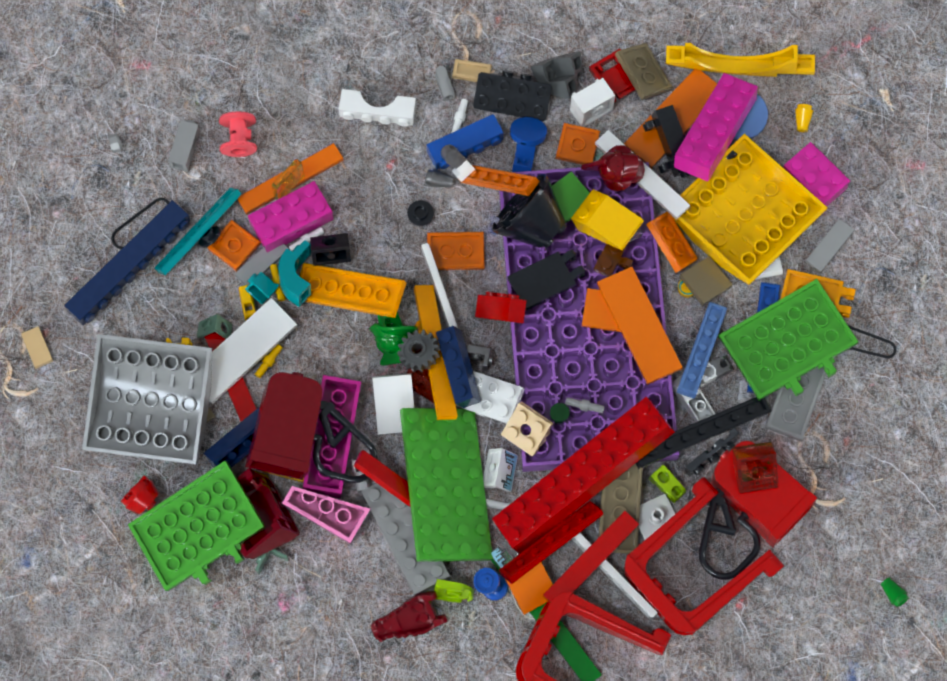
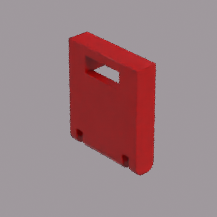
[589,49,635,103]

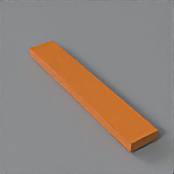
[237,143,344,215]
[458,165,540,196]

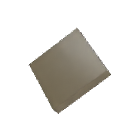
[679,256,732,306]

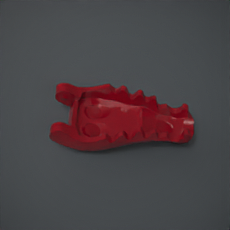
[371,591,448,642]

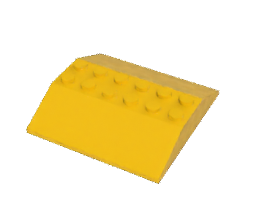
[671,134,828,285]

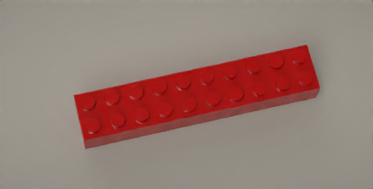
[492,397,675,554]

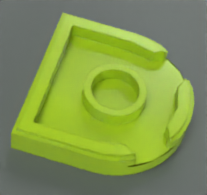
[434,579,474,603]

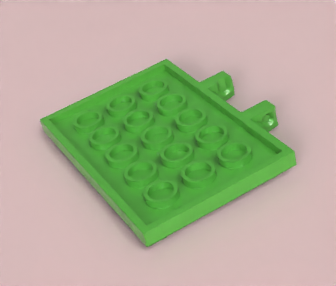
[718,279,858,401]
[128,461,266,591]

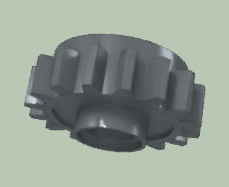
[397,330,441,372]

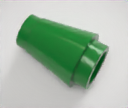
[880,577,909,608]

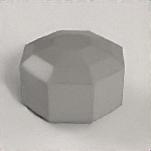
[108,133,122,153]

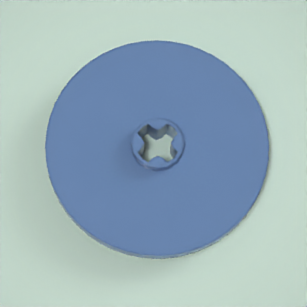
[733,94,768,141]

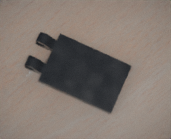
[507,249,585,311]

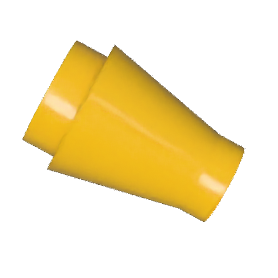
[795,104,813,132]

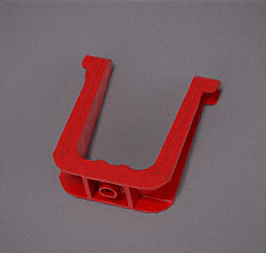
[624,477,785,636]
[515,592,671,681]

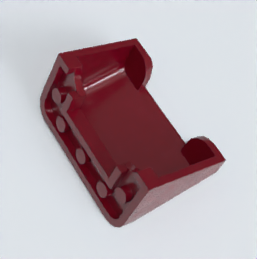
[237,468,300,559]

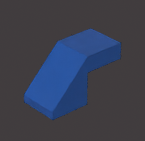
[512,143,536,172]

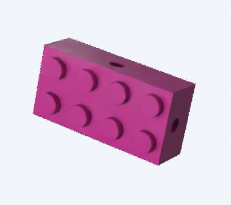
[248,181,334,252]

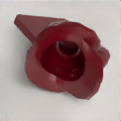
[581,145,645,191]

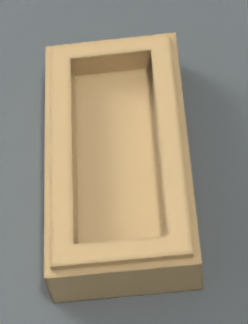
[452,59,492,82]
[21,326,53,369]

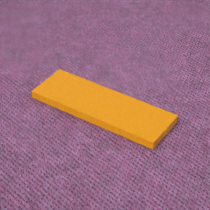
[299,263,407,318]

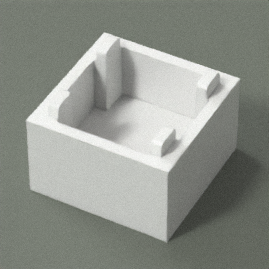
[570,78,615,127]

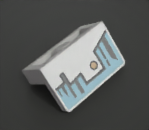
[483,448,518,492]

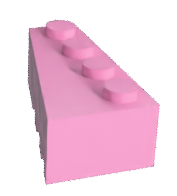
[281,486,370,543]

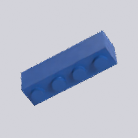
[426,114,503,170]

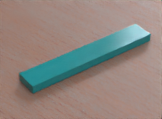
[154,187,242,275]

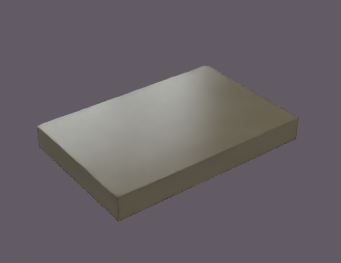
[615,43,673,100]

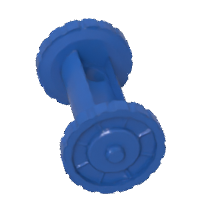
[473,568,508,601]

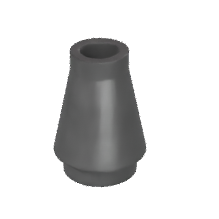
[425,169,453,188]

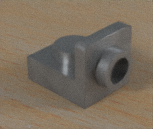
[467,345,493,371]

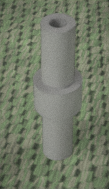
[565,397,605,414]

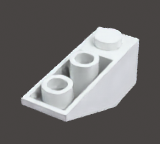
[672,375,715,422]

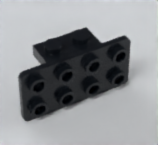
[473,70,552,121]

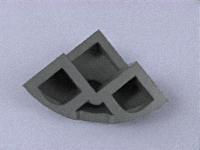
[531,51,582,99]

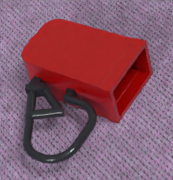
[699,441,817,580]

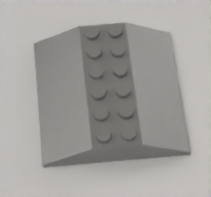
[82,334,212,465]

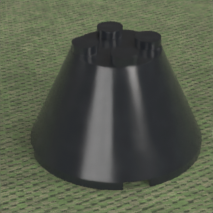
[492,174,567,248]

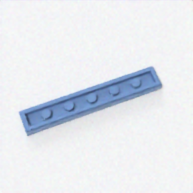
[676,302,727,399]

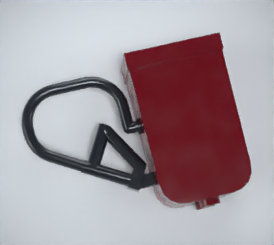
[245,372,378,483]

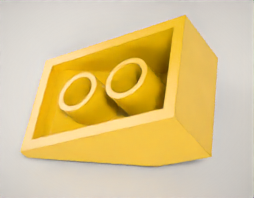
[571,189,644,250]

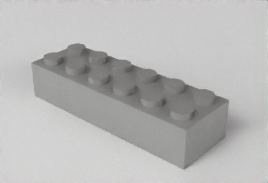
[361,483,450,596]

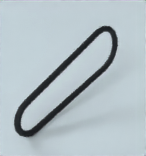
[111,197,169,249]
[848,325,897,359]

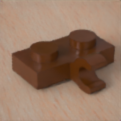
[593,244,633,277]

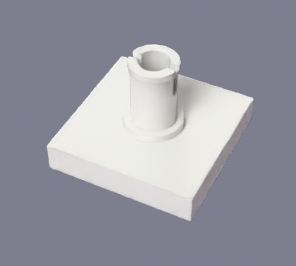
[639,494,682,541]

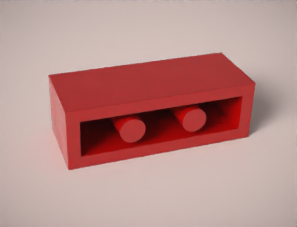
[475,292,527,323]

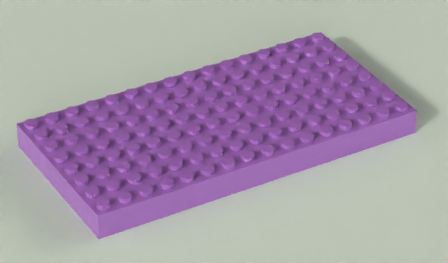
[499,162,679,472]

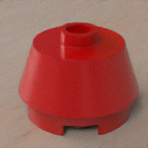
[120,475,159,514]

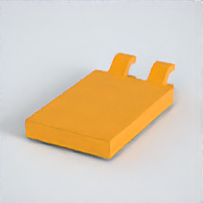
[780,269,856,318]

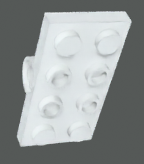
[456,371,525,424]

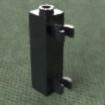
[643,105,691,178]

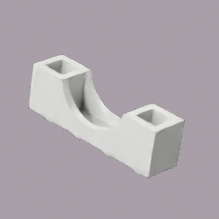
[339,89,416,127]

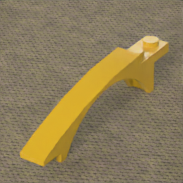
[666,43,815,77]

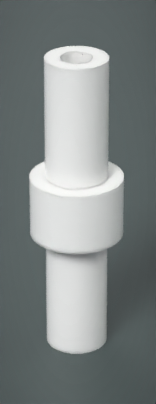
[451,99,469,133]
[289,227,324,252]

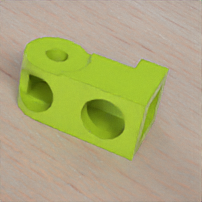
[649,464,686,503]

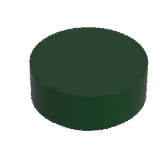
[550,403,570,423]

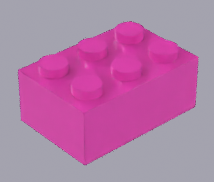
[783,142,850,207]

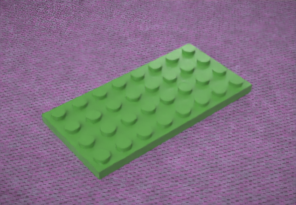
[400,408,493,562]

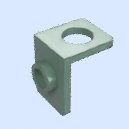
[197,314,232,339]
[255,549,289,574]

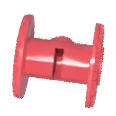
[219,111,257,157]

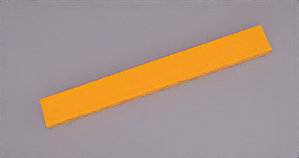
[414,285,458,420]

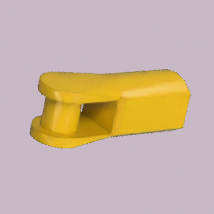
[238,285,256,321]

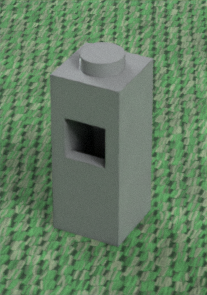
[168,120,201,172]

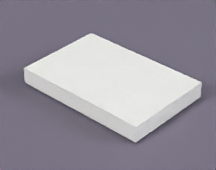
[372,373,414,435]

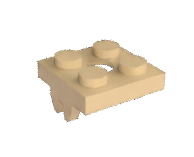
[501,401,553,457]

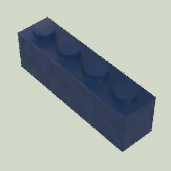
[436,326,481,408]
[203,407,260,468]

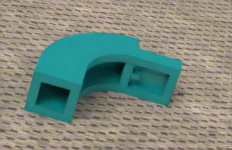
[278,240,311,307]

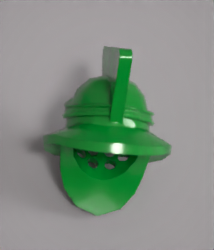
[369,312,418,366]

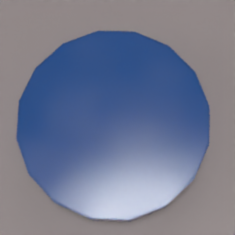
[510,117,547,146]

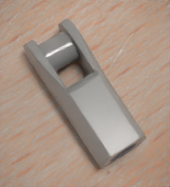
[435,66,455,101]

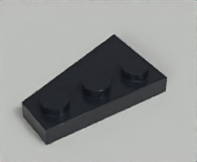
[685,427,739,477]

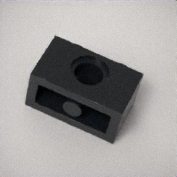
[310,233,351,266]

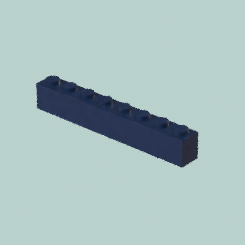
[64,200,190,326]

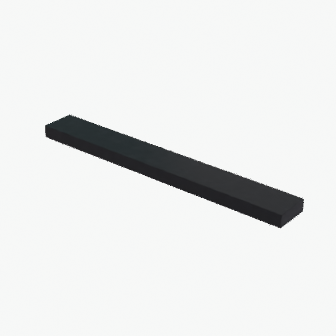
[636,397,771,469]

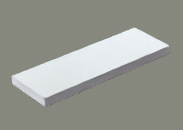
[209,298,298,404]

